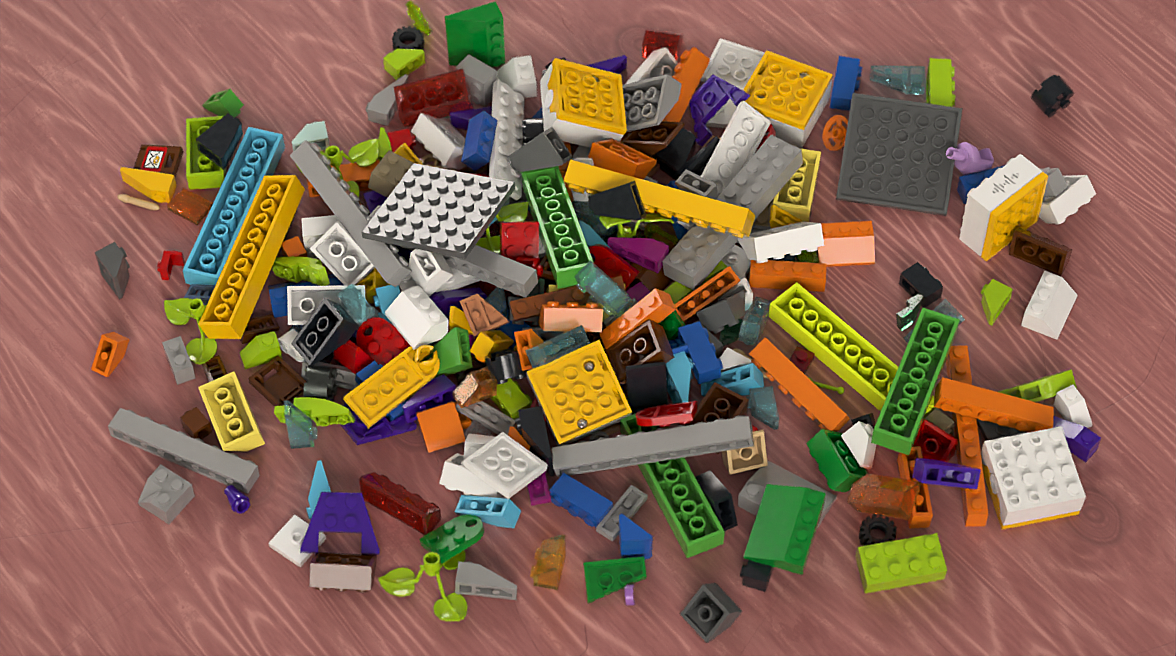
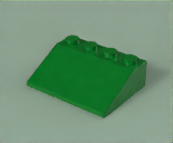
[445,1,505,68]
[743,484,826,575]

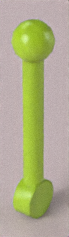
[809,378,844,394]

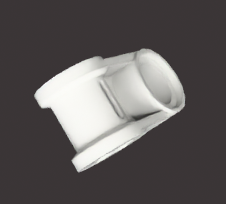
[278,329,304,362]

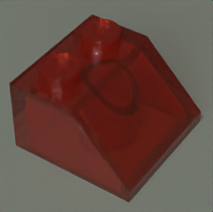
[642,28,683,61]

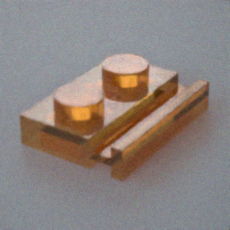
[167,187,213,225]

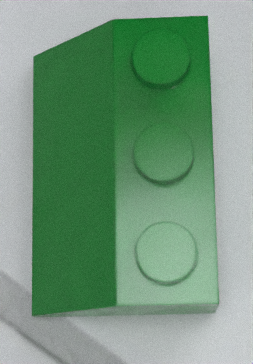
[806,429,872,493]

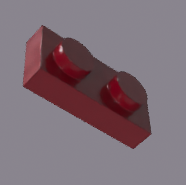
[789,346,815,374]

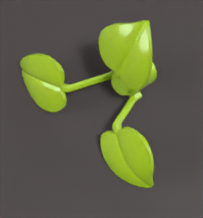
[296,139,379,197]
[476,201,529,255]
[599,213,674,238]
[164,298,218,364]
[378,550,468,621]

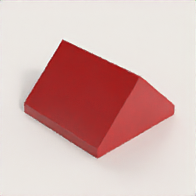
[334,340,379,374]
[913,419,958,462]

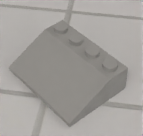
[622,74,682,132]
[738,460,837,528]

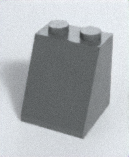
[508,127,573,172]

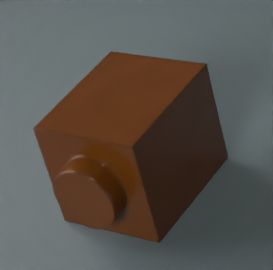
[180,407,212,440]

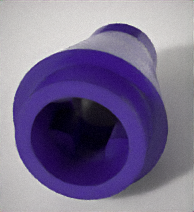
[224,485,250,513]

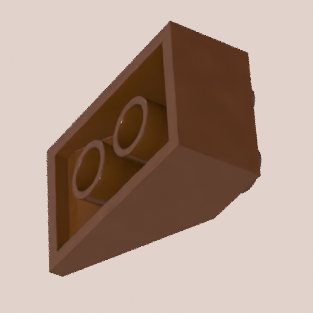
[621,122,685,157]
[605,319,674,383]

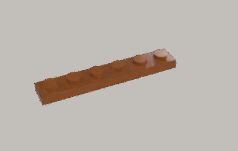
[509,276,626,321]

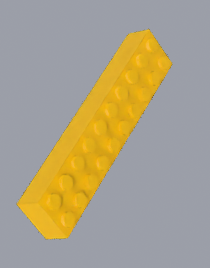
[564,160,756,239]
[198,175,305,339]

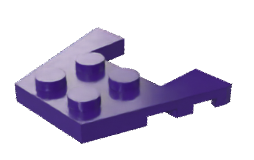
[689,74,750,146]
[341,403,417,445]
[300,492,380,555]

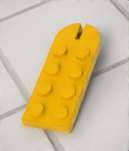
[343,345,440,429]

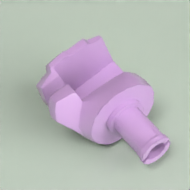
[946,142,994,175]

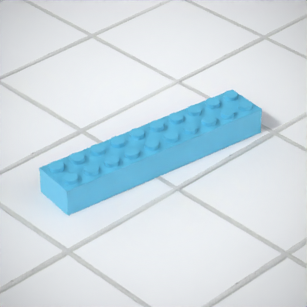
[183,127,285,285]

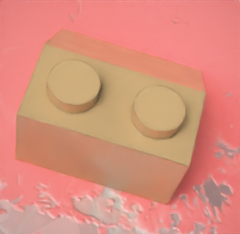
[722,430,768,474]

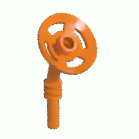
[822,115,848,151]

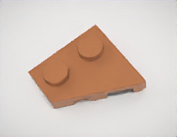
[460,294,510,337]

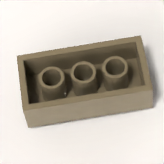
[368,150,414,198]

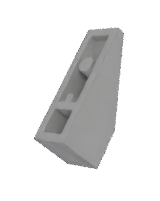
[366,75,410,126]
[455,562,517,600]

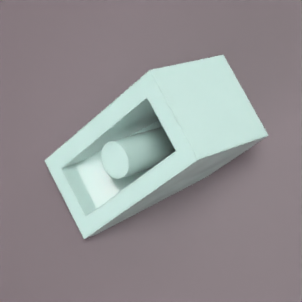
[292,121,329,152]

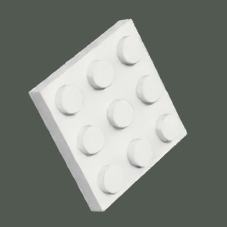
[700,39,764,90]
[463,432,548,499]

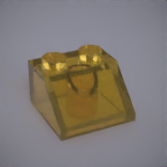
[530,534,566,590]

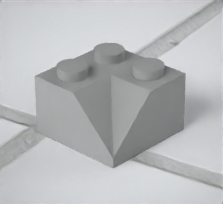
[455,55,498,107]
[138,465,195,524]

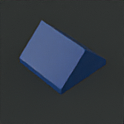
[619,513,653,559]

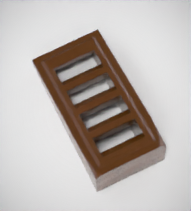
[240,314,280,344]
[202,355,227,382]

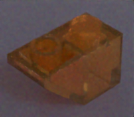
[453,367,497,408]

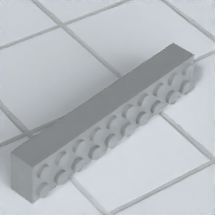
[662,135,803,290]

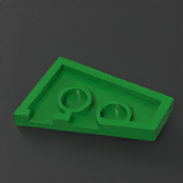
[583,556,647,603]

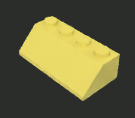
[198,372,265,452]

